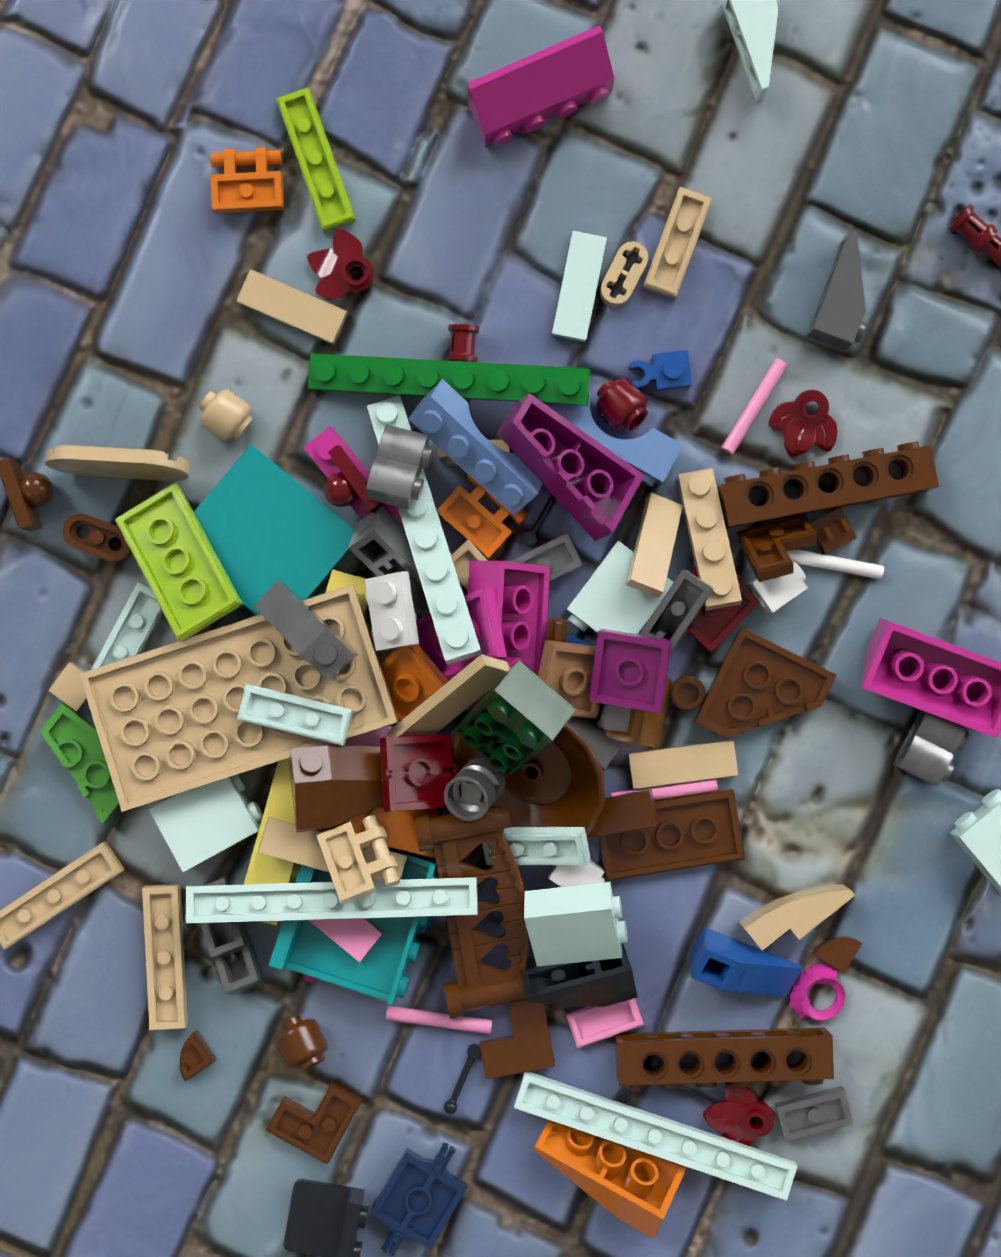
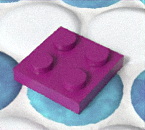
[589,629,672,713]

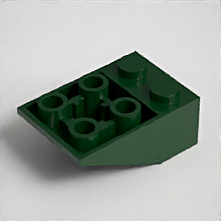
[454,660,576,777]

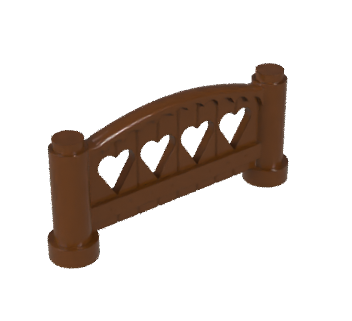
[413,805,530,1019]

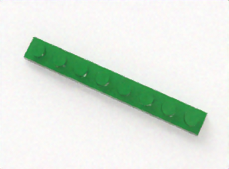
[308,353,591,406]

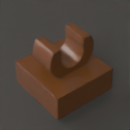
[810,507,857,554]

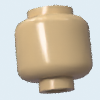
[198,389,253,441]

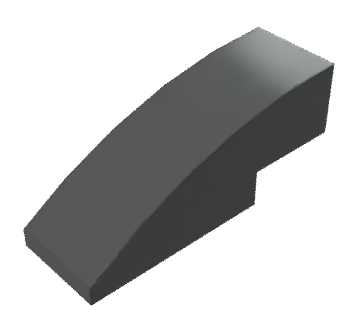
[200,878,265,996]

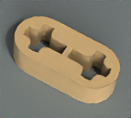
[600,241,648,308]

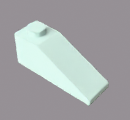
[722,0,780,102]

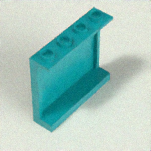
[194,444,354,615]
[269,830,439,1005]

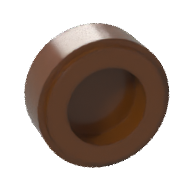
[669,675,706,711]

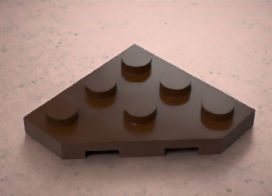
[693,627,837,738]

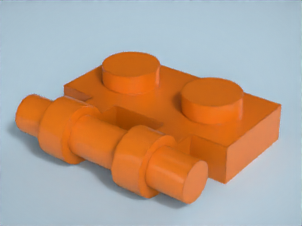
[210,147,284,213]
[437,475,528,559]

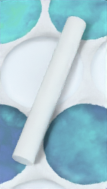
[787,549,884,579]

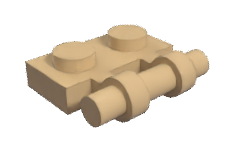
[316,815,400,905]

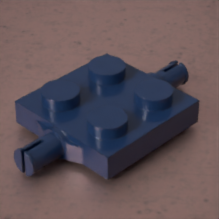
[370,1142,467,1256]

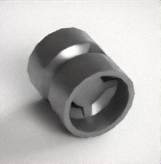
[444,758,506,821]

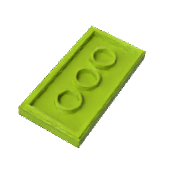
[115,482,243,641]

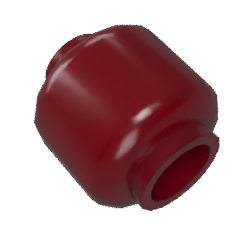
[596,379,648,432]

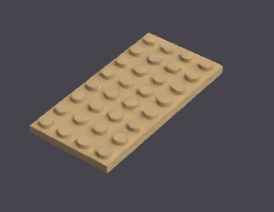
[79,584,398,812]

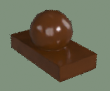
[0,458,53,532]

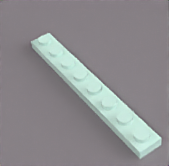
[367,396,482,665]
[186,877,478,923]
[514,1071,798,1201]

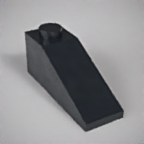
[520,943,638,1007]

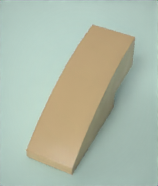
[739,884,855,951]

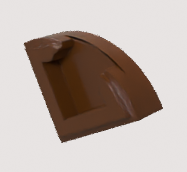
[812,936,862,973]
[180,1030,217,1082]

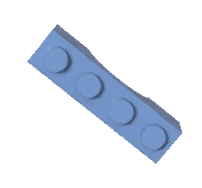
[408,379,542,516]
[545,392,684,487]

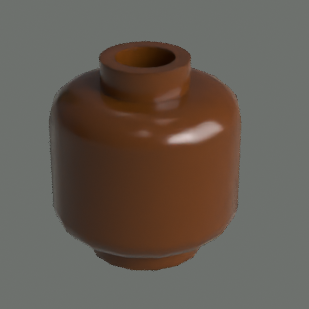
[275,1015,328,1073]

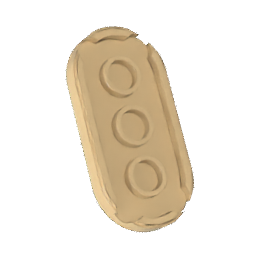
[45,445,190,481]

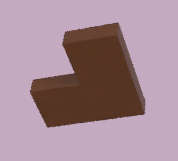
[737,514,817,582]
[479,1000,555,1079]
[266,1082,363,1164]

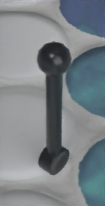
[523,495,557,546]
[444,1043,481,1114]

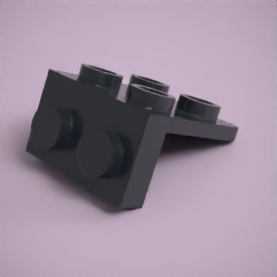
[284,1179,369,1257]

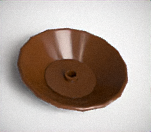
[450,722,605,836]

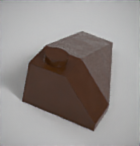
[289,745,384,833]

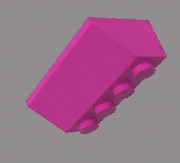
[467,25,615,147]
[467,561,550,706]
[861,618,1001,738]

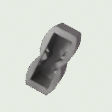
[366,424,433,510]
[893,710,970,786]

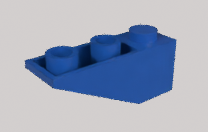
[690,927,802,996]

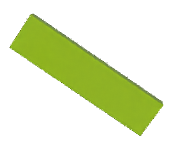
[276,87,356,233]

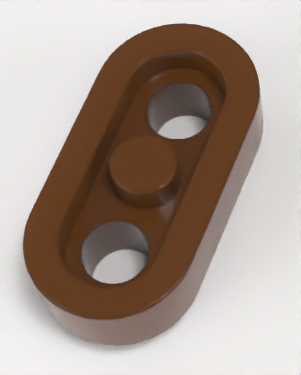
[63,513,132,562]

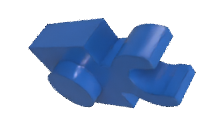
[628,350,692,391]

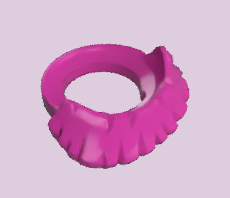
[790,963,845,1021]

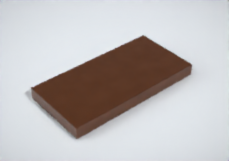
[598,788,745,881]

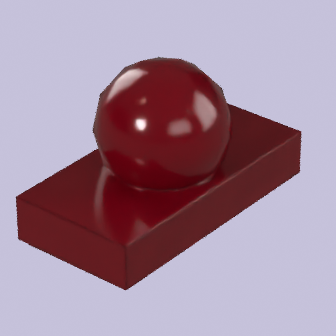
[324,445,383,512]

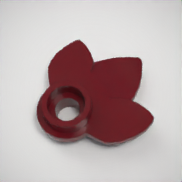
[307,229,374,299]
[768,389,838,457]
[703,1082,775,1146]

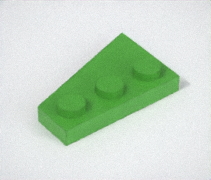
[40,703,120,824]

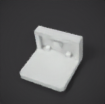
[365,572,419,651]

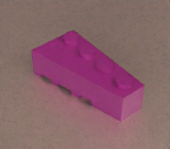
[497,393,644,541]

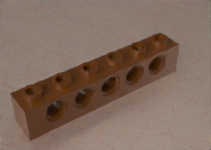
[717,441,939,529]
[615,1027,834,1090]

